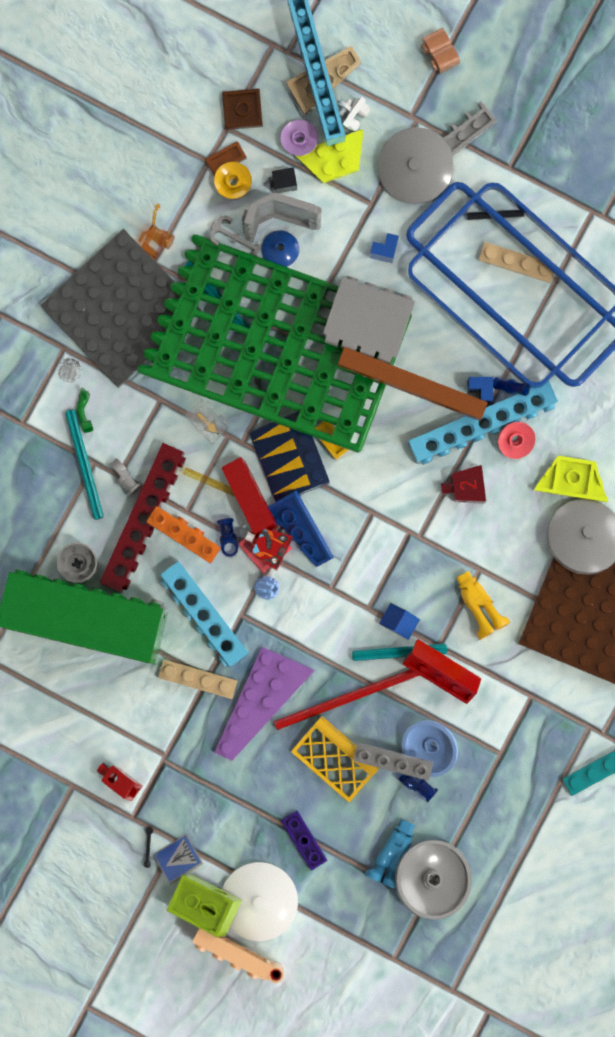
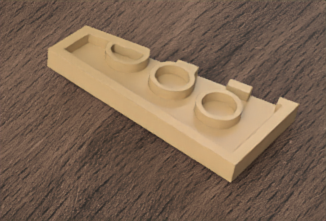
[286,46,361,116]

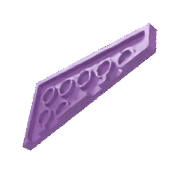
[215,647,315,761]

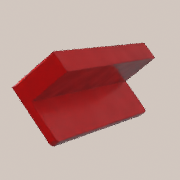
[221,457,278,534]
[402,639,481,704]

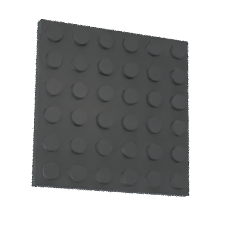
[40,228,201,388]

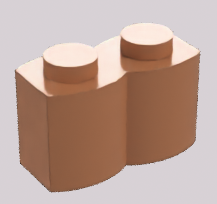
[421,28,460,74]

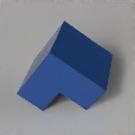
[370,233,399,264]
[467,377,493,404]
[379,603,420,640]

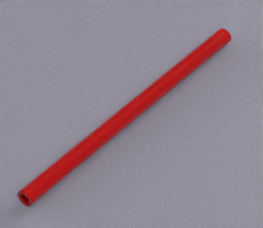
[274,669,420,730]

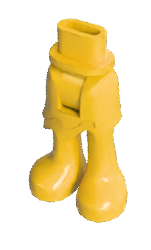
[456,571,511,640]

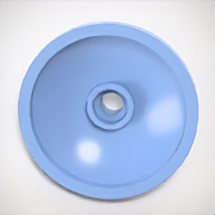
[402,720,458,777]

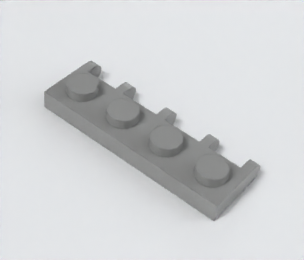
[443,101,497,156]

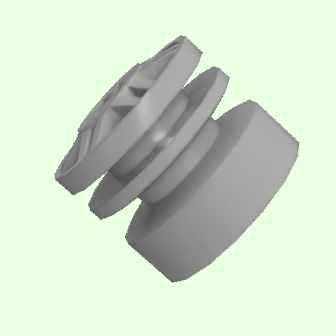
[57,542,98,584]

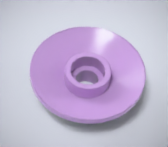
[281,120,318,156]

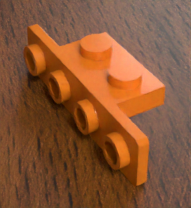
[147,506,221,563]

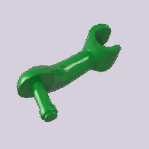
[76,388,94,433]

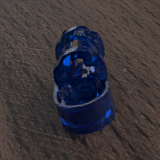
[217,518,239,558]
[398,774,438,803]

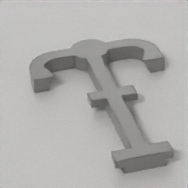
[209,215,262,256]

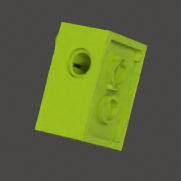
[166,874,242,937]

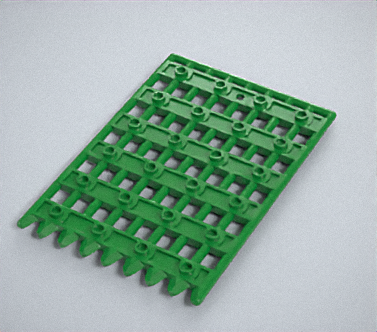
[137,234,412,453]

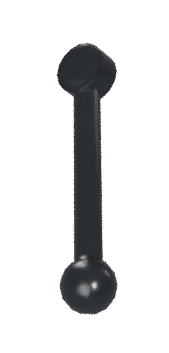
[143,827,153,868]

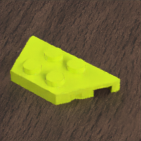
[294,129,363,184]
[534,456,608,503]

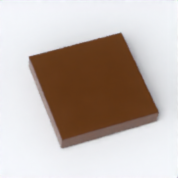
[222,89,263,130]

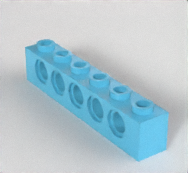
[160,561,249,667]

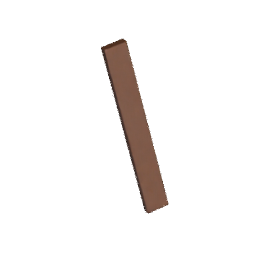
[337,347,488,421]

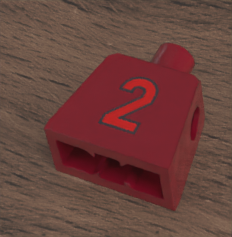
[441,465,486,504]

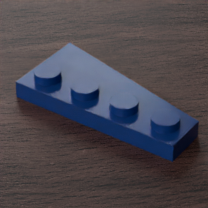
[268,490,334,567]

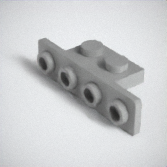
[354,742,433,780]

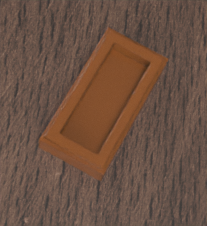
[205,141,247,176]

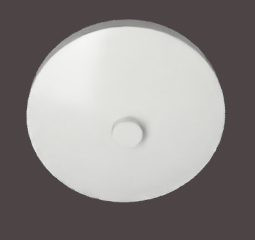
[222,862,298,941]

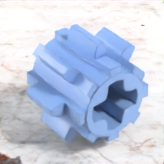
[254,575,279,600]

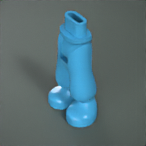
[365,819,415,890]

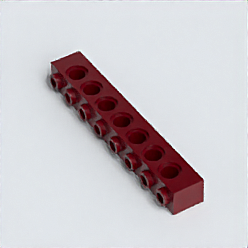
[99,443,186,593]

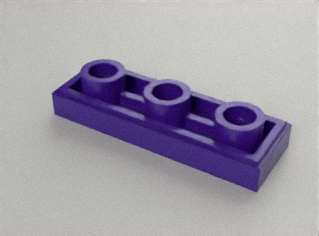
[281,810,328,871]

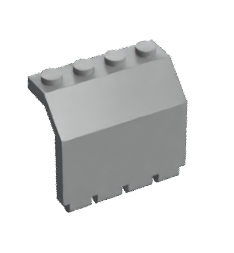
[242,192,322,242]
[323,276,415,364]

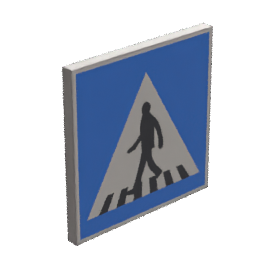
[154,834,203,885]

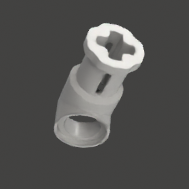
[110,458,141,497]

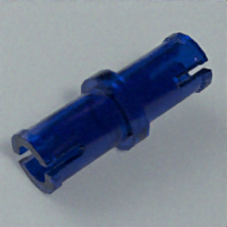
[493,377,530,396]

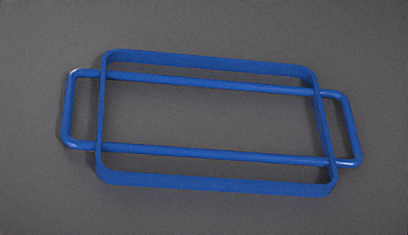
[406,182,615,389]

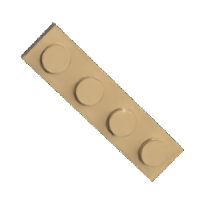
[478,242,557,284]
[158,659,238,699]

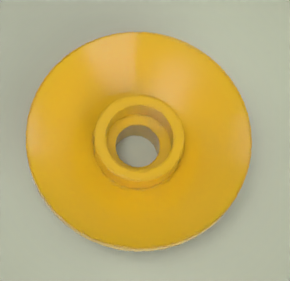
[214,162,252,199]

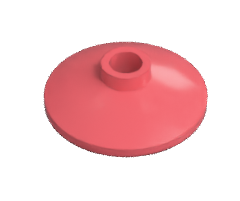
[498,422,535,459]

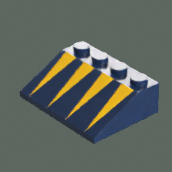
[249,412,330,502]

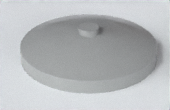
[378,127,454,204]
[547,499,615,575]
[395,840,472,920]

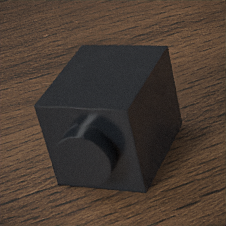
[269,167,297,193]

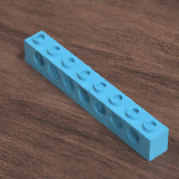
[288,0,345,146]
[408,382,558,465]

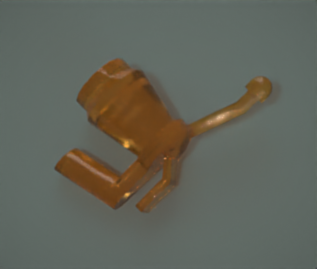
[138,204,175,259]

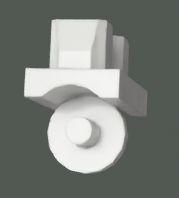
[337,97,371,132]

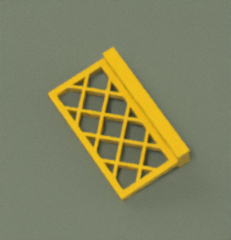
[291,716,379,803]

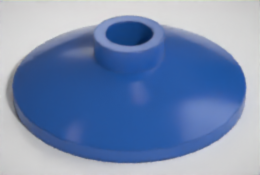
[262,230,299,267]

